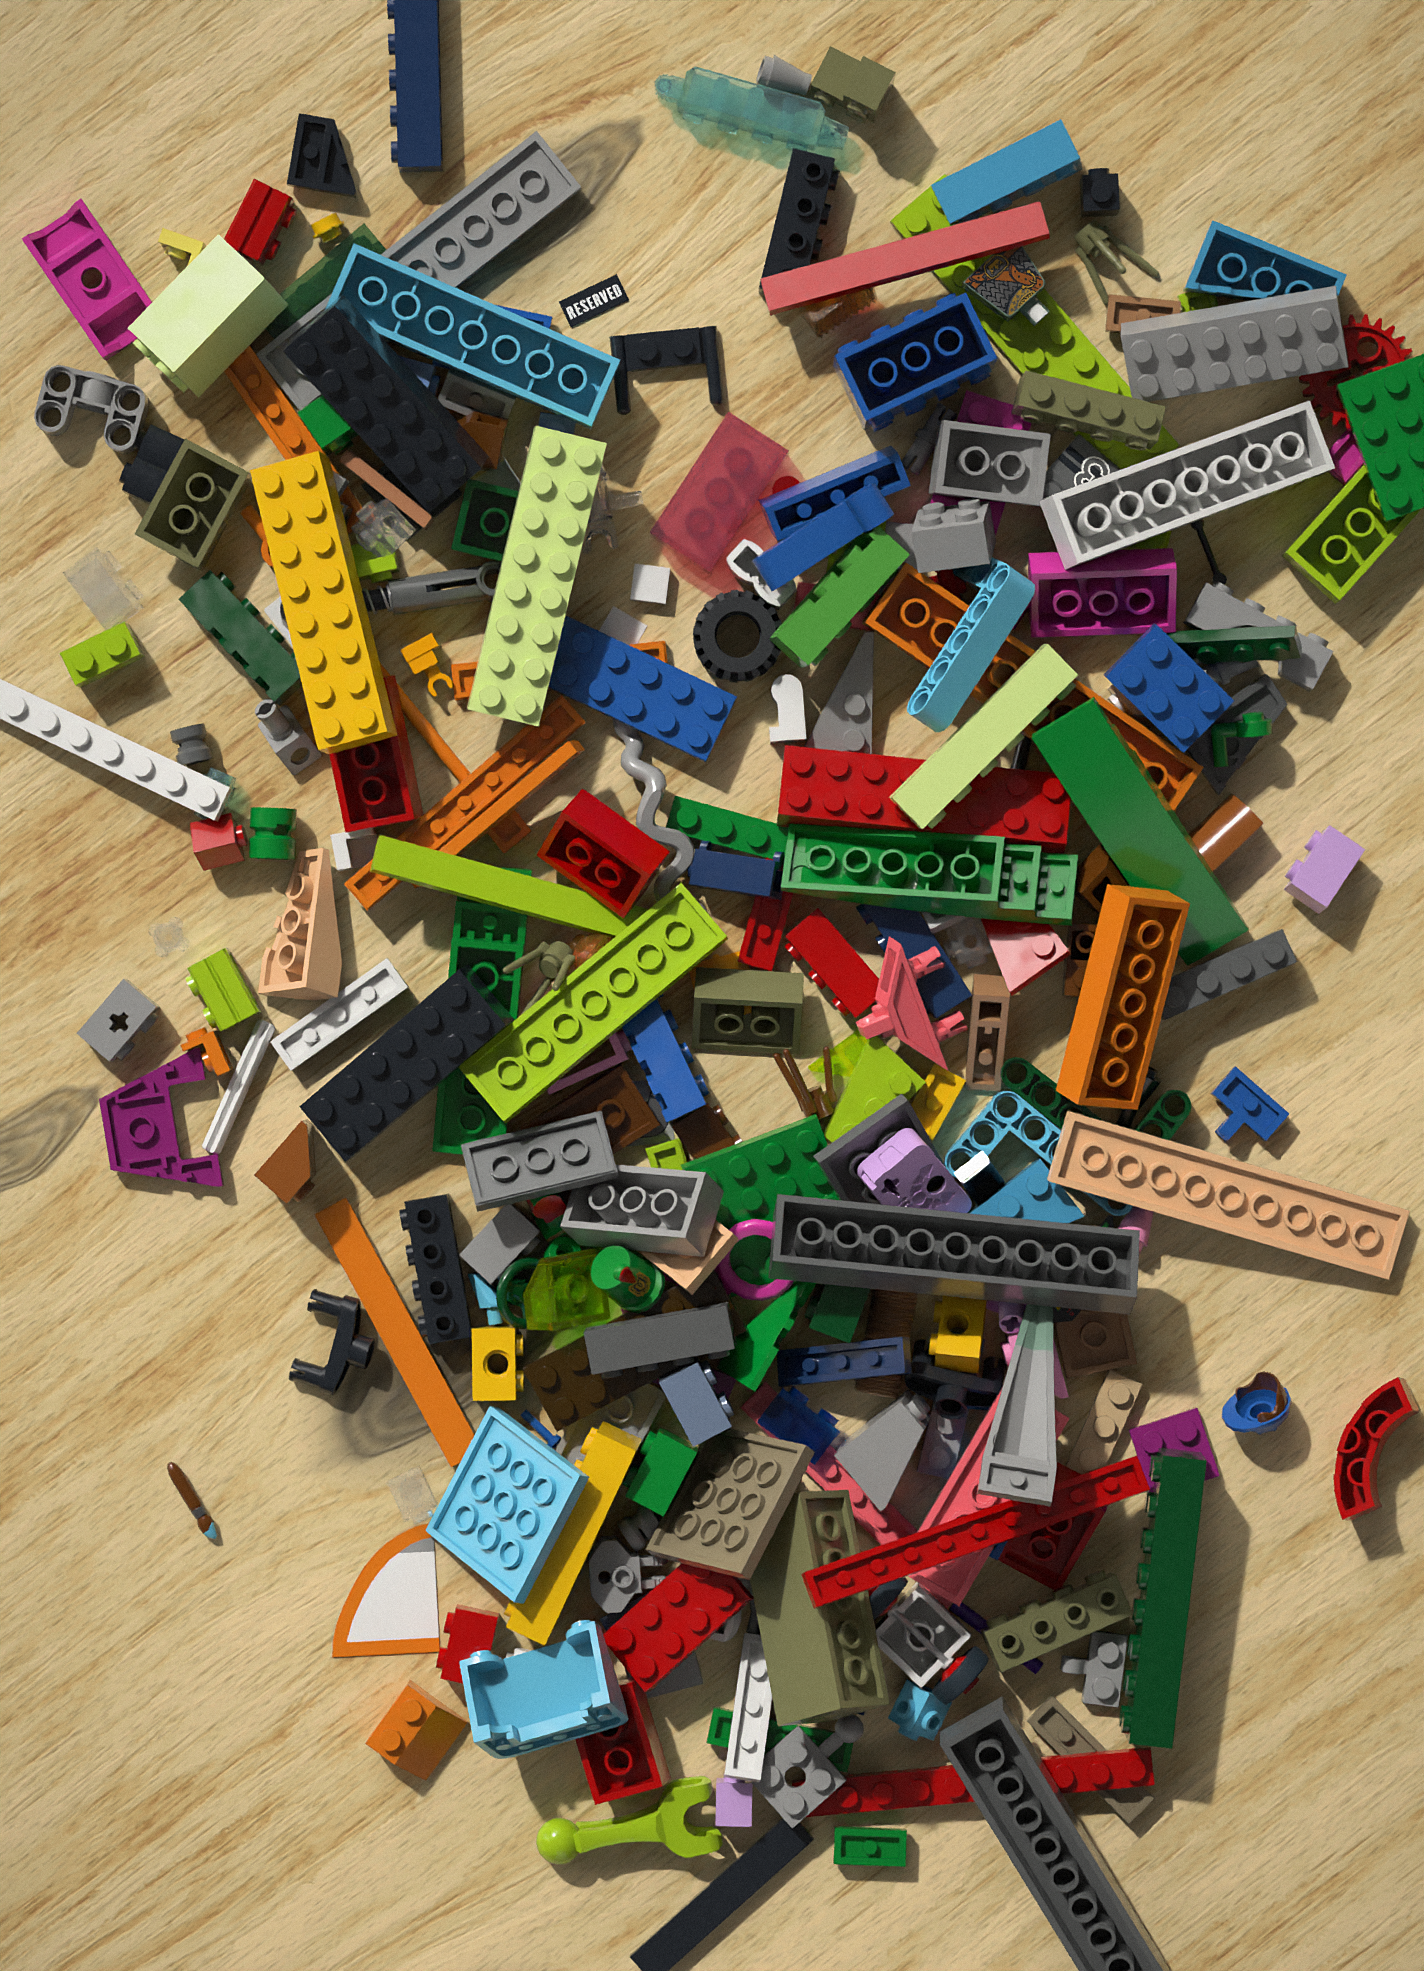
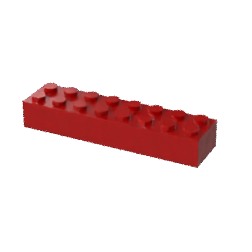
[777,745,1071,854]

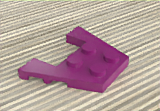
[99,1048,224,1187]

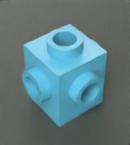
[888,1679,952,1741]

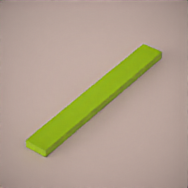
[370,835,649,939]

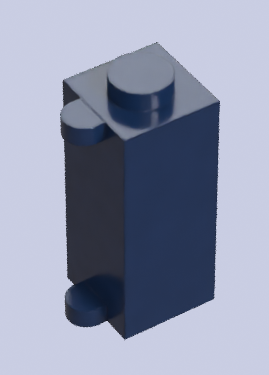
[688,840,785,901]

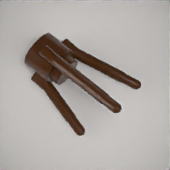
[773,1046,838,1119]

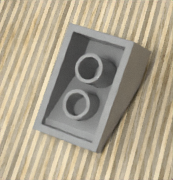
[929,420,1051,506]

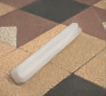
[202,1020,275,1154]

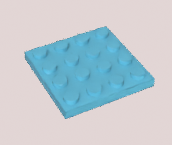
[425,1406,589,1604]

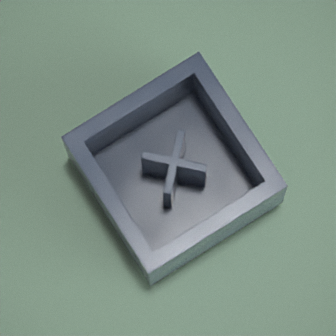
[659,1357,734,1447]

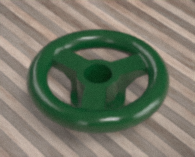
[496,1258,557,1329]

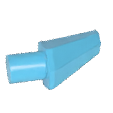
[468,1273,503,1325]

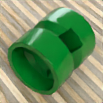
[249,807,297,860]

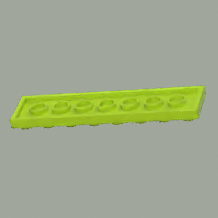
[459,883,728,1124]

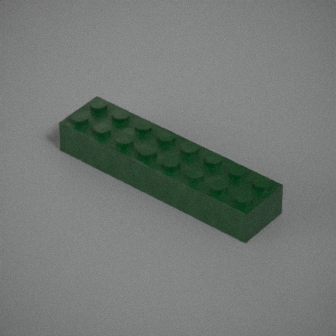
[1119,1448,1207,1749]

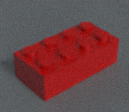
[329,675,424,833]

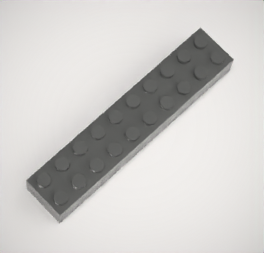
[769,1194,1140,1315]
[940,1696,1170,1971]

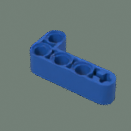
[752,483,895,591]

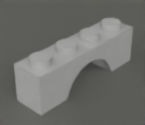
[1183,581,1334,691]

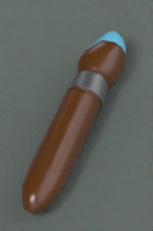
[167,1462,217,1539]

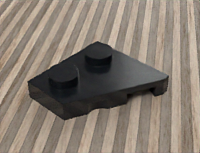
[287,113,357,198]

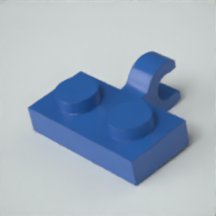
[1210,1066,1289,1141]

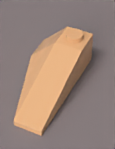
[258,848,342,1001]

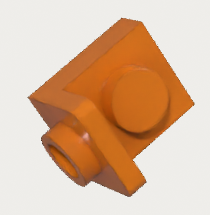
[180,1027,234,1076]

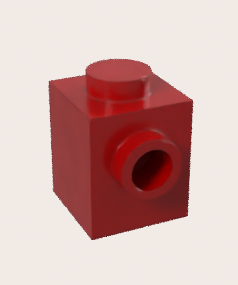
[190,813,248,871]

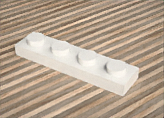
[270,958,409,1071]
[724,1633,772,1782]

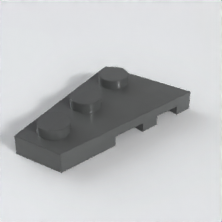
[1187,674,1287,795]

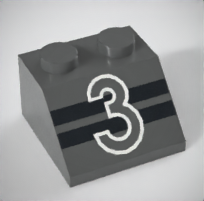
[1043,434,1121,500]

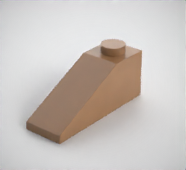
[965,974,1010,1092]

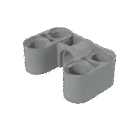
[34,365,149,454]

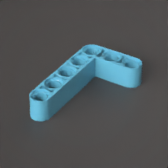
[907,557,1035,733]
[944,1091,1133,1216]

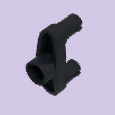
[289,1289,375,1396]
[905,1339,1007,1420]

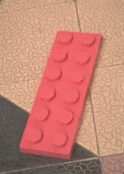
[908,1387,1070,1606]

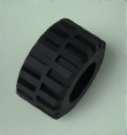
[693,590,782,683]

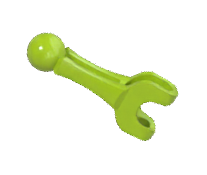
[536,1776,723,1865]

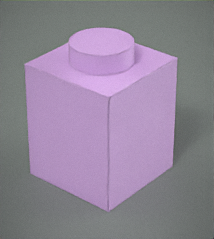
[716,1777,753,1827]

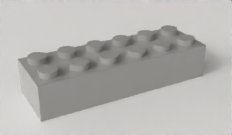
[1121,286,1348,402]

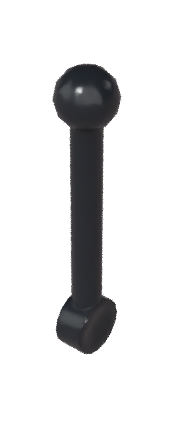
[1190,519,1227,585]

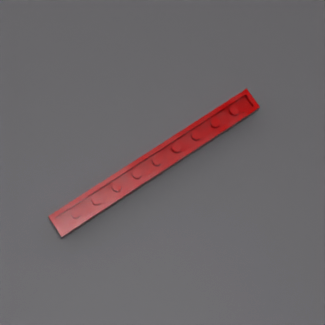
[801,1456,1150,1609]
[792,1747,1155,1817]

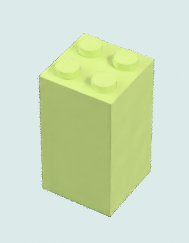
[128,235,289,398]

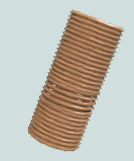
[854,1289,919,1398]

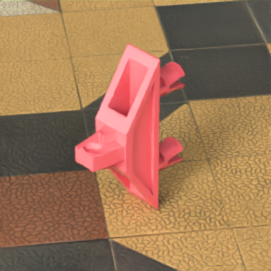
[856,936,968,1071]

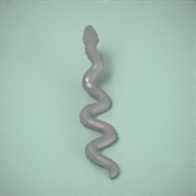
[612,718,708,913]

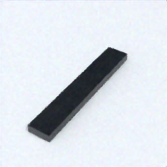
[630,1818,814,1971]

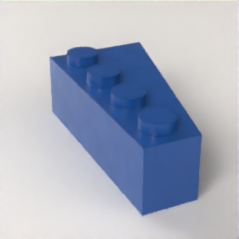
[622,994,710,1122]

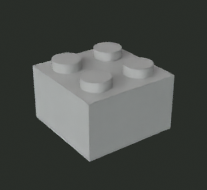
[911,498,996,573]

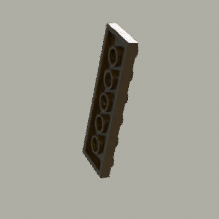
[523,1269,747,1432]

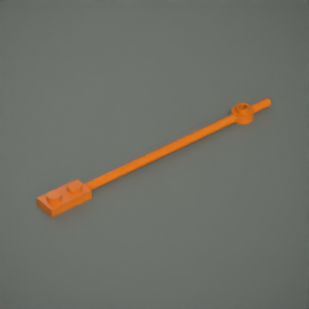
[240,504,532,854]

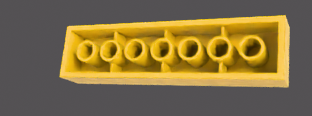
[250,451,397,754]

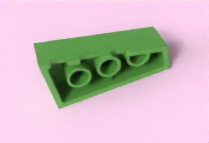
[769,526,910,668]

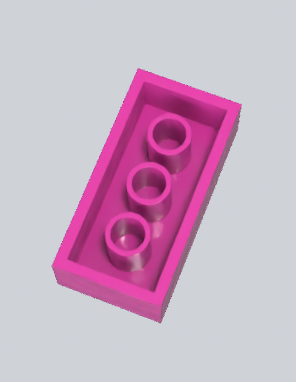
[1028,548,1177,638]

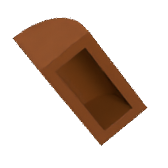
[1189,793,1264,871]

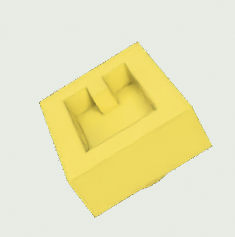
[158,228,207,265]

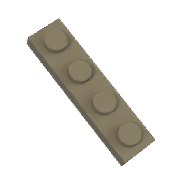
[1027,1695,1154,1824]

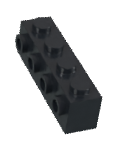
[759,148,840,294]
[399,1193,472,1344]

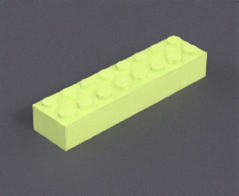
[467,426,607,727]

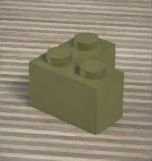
[810,46,896,124]

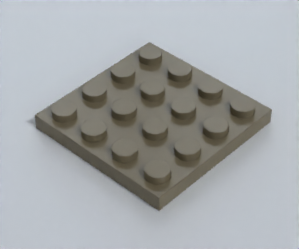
[645,1428,815,1580]

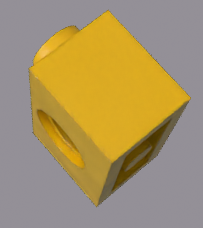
[929,1296,987,1374]
[472,1326,524,1401]

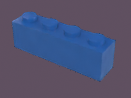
[758,446,911,541]

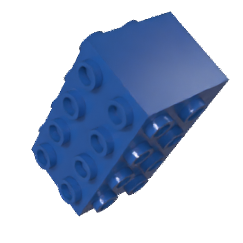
[833,293,997,432]

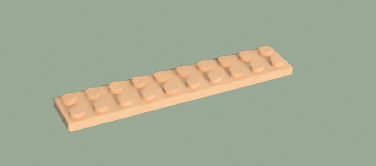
[1047,1111,1410,1280]

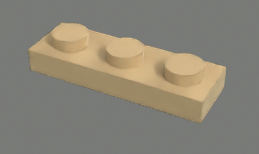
[1065,1370,1143,1475]

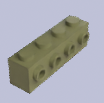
[1011,370,1166,450]
[980,1570,1133,1673]

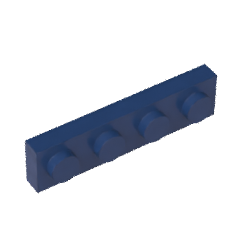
[777,1337,912,1387]

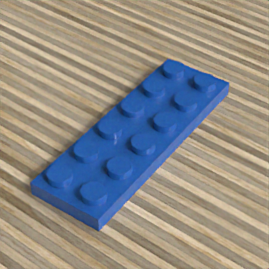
[548,615,737,763]

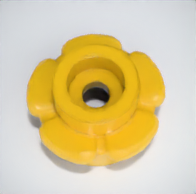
[311,213,345,243]

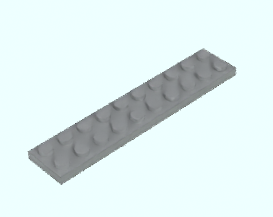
[256,131,582,410]

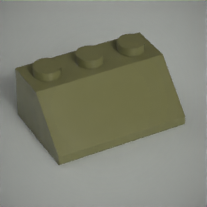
[135,438,252,571]
[692,967,804,1054]

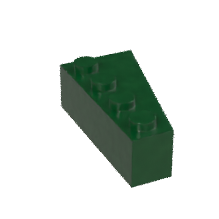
[178,570,302,706]

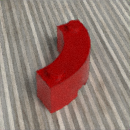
[1333,1377,1419,1521]

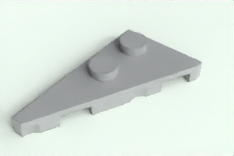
[803,630,874,754]

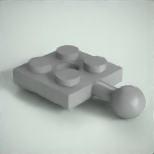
[751,1715,864,1828]

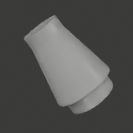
[756,55,812,95]

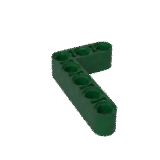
[1000,1057,1191,1140]

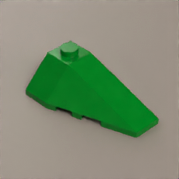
[717,1281,816,1391]

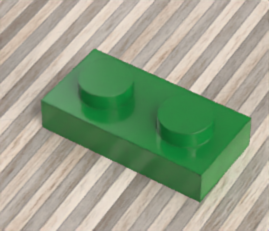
[833,1826,907,1867]

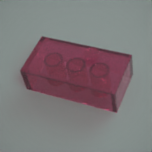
[650,412,789,575]

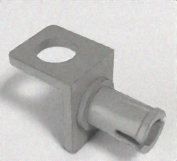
[255,699,322,775]

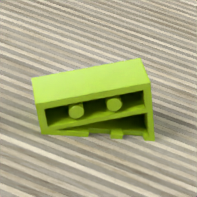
[823,1036,926,1142]

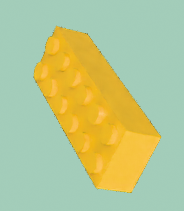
[504,1421,642,1646]

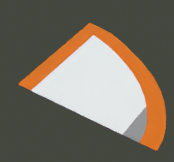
[332,1523,440,1657]

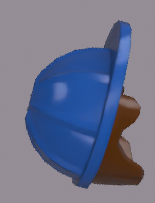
[1222,1371,1292,1435]

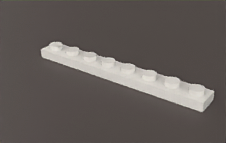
[0,679,233,822]

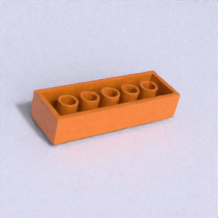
[1056,884,1190,1110]

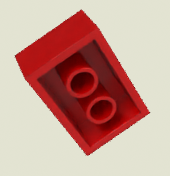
[536,788,670,919]
[575,1677,671,1805]

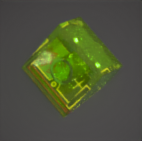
[523,1247,611,1331]

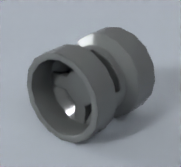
[170,723,213,766]

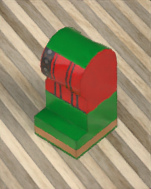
[526,1192,567,1243]

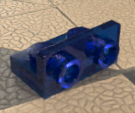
[757,1386,841,1465]

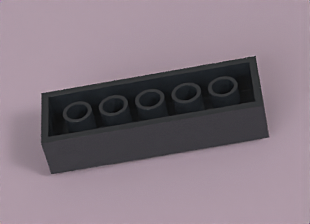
[283,294,489,513]
[299,965,514,1162]

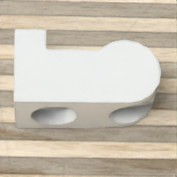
[769,674,806,744]

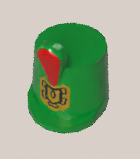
[591,1245,665,1313]

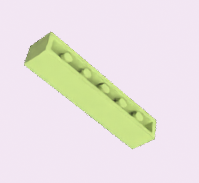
[889,644,1078,829]

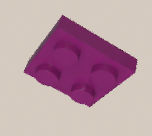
[1128,1407,1220,1492]

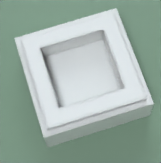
[630,564,670,605]

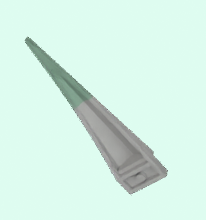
[977,1304,1057,1506]

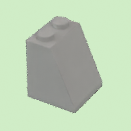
[834,1389,931,1512]

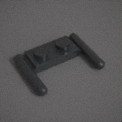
[609,326,724,415]

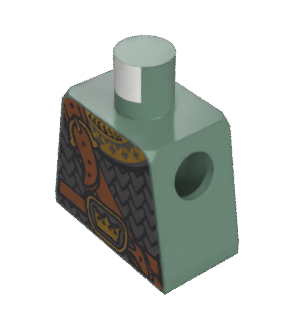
[962,246,1050,326]

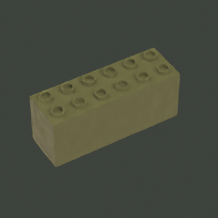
[750,1490,890,1726]

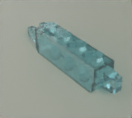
[654,67,849,151]

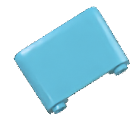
[459,1620,628,1759]

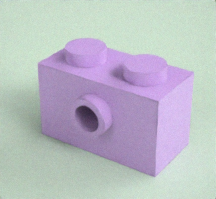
[1284,825,1365,914]

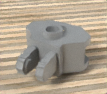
[588,1535,668,1613]

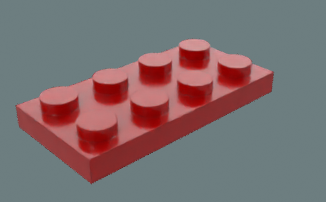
[603,1563,754,1693]

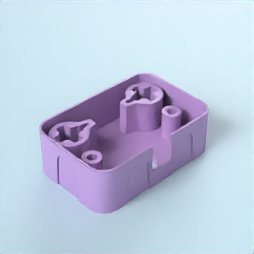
[857,1128,972,1213]

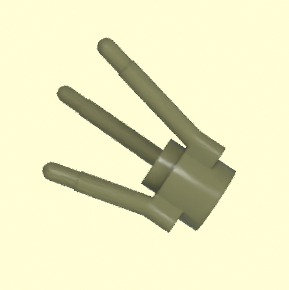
[1074,220,1159,305]
[503,941,576,1015]

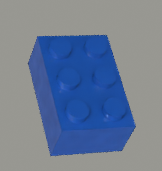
[1103,623,1234,753]

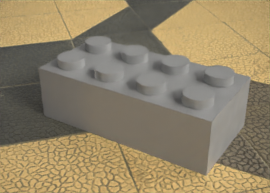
[560,1165,724,1257]

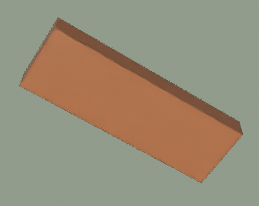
[339,451,434,531]

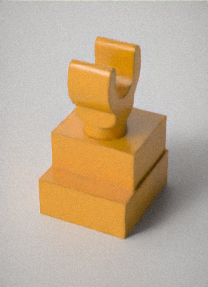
[400,633,453,697]

